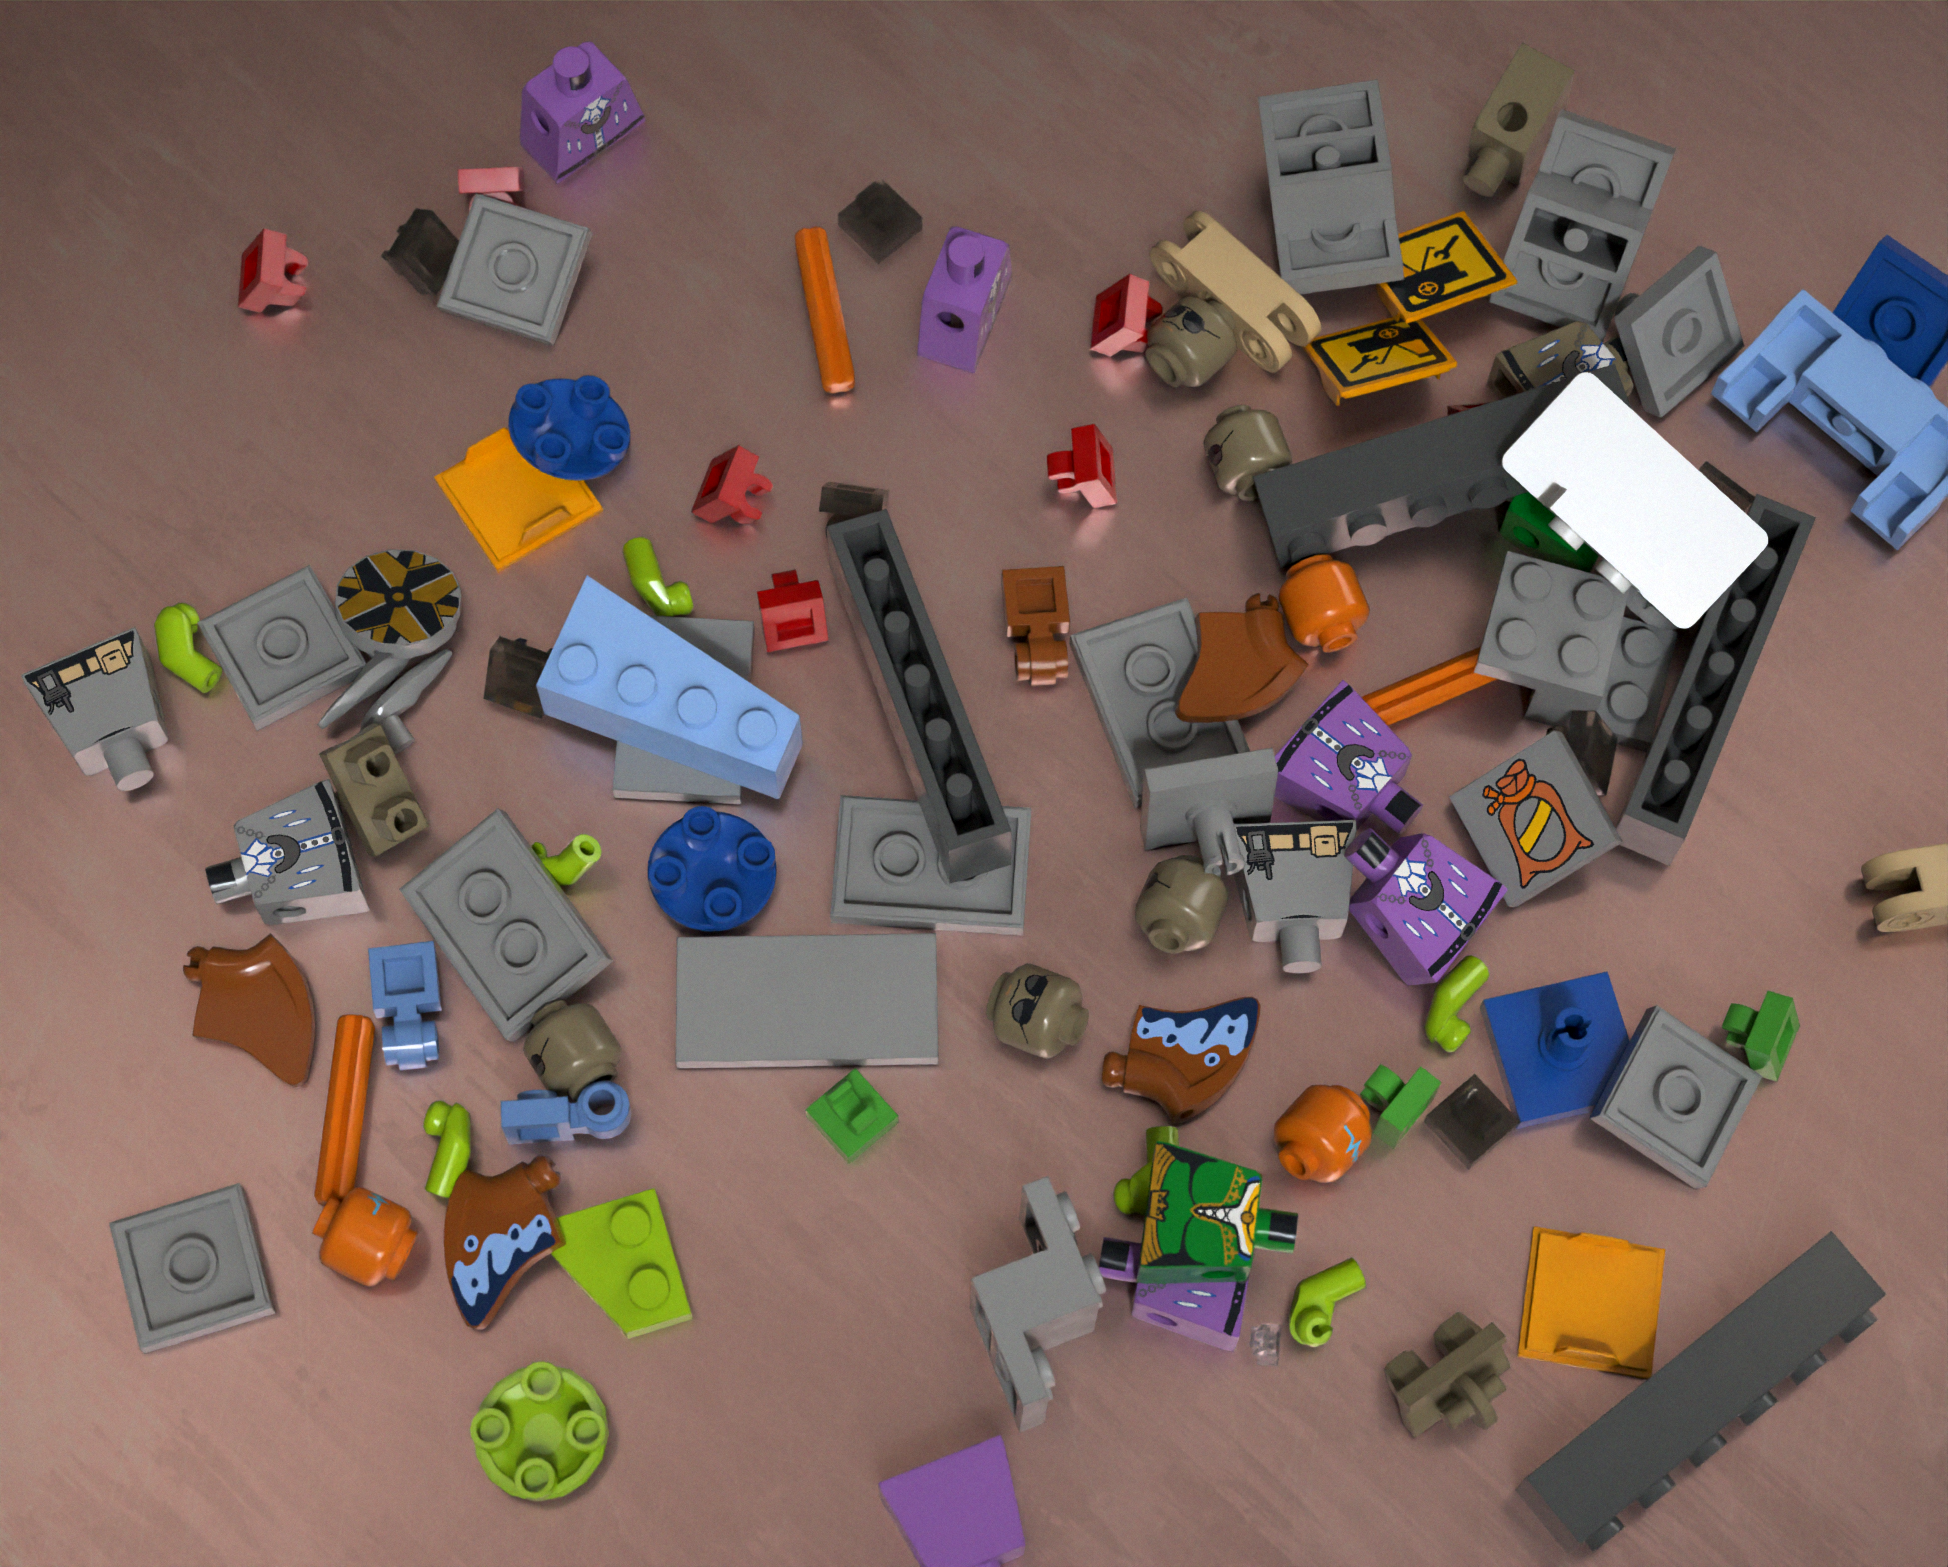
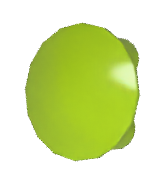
[470,1361,609,1501]

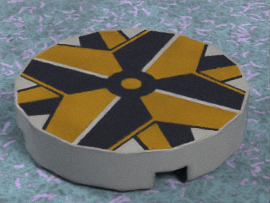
[335,549,462,659]

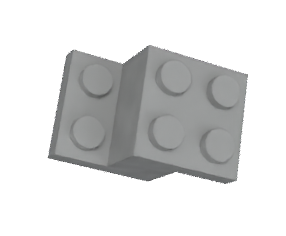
[1258,79,1404,294]
[1489,109,1676,342]
[1474,551,1678,752]
[970,1176,1106,1433]

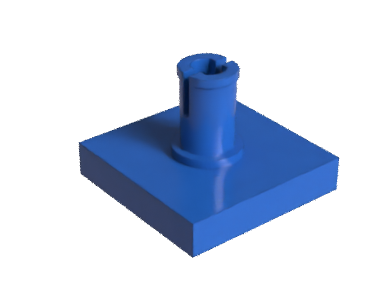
[1832,235,1948,389]
[1479,971,1630,1129]

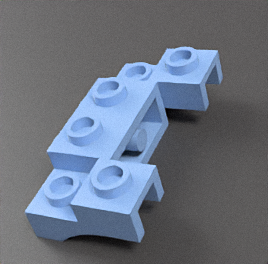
[1711,289,1948,550]

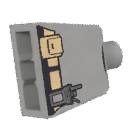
[21,627,169,791]
[1234,820,1357,973]

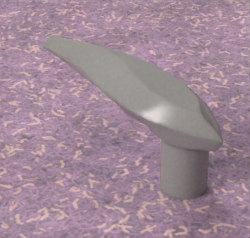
[360,649,452,754]
[318,650,410,729]

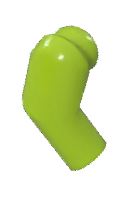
[622,537,694,617]
[154,603,222,693]
[532,834,602,886]
[1424,955,1489,1052]
[423,1100,471,1198]
[1113,1126,1179,1215]
[1288,1258,1366,1347]

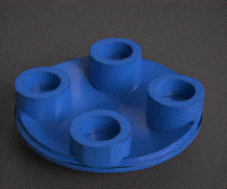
[508,375,630,480]
[648,806,777,931]

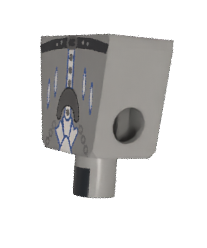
[205,779,370,925]

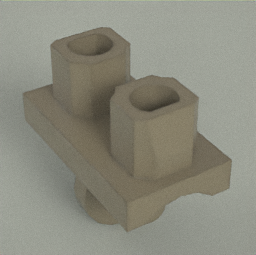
[319,723,429,857]
[1384,1312,1510,1438]

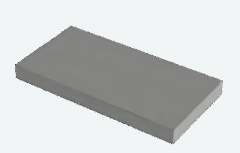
[676,933,938,1068]

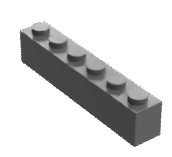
[1253,364,1632,568]
[1615,494,1816,866]
[827,509,1012,884]
[1515,1231,1886,1555]

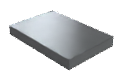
[1069,597,1250,808]
[612,615,755,804]
[830,795,1031,936]
[399,808,614,1042]

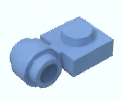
[368,941,442,1071]
[501,1081,631,1145]

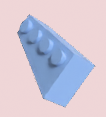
[536,575,803,799]

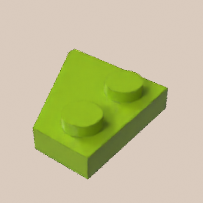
[550,1188,693,1339]

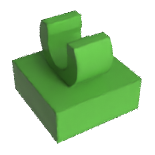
[1722,991,1800,1082]
[1360,1064,1442,1149]
[805,1068,899,1164]

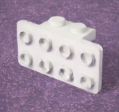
[1501,372,1768,628]

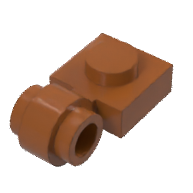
[1001,566,1070,686]

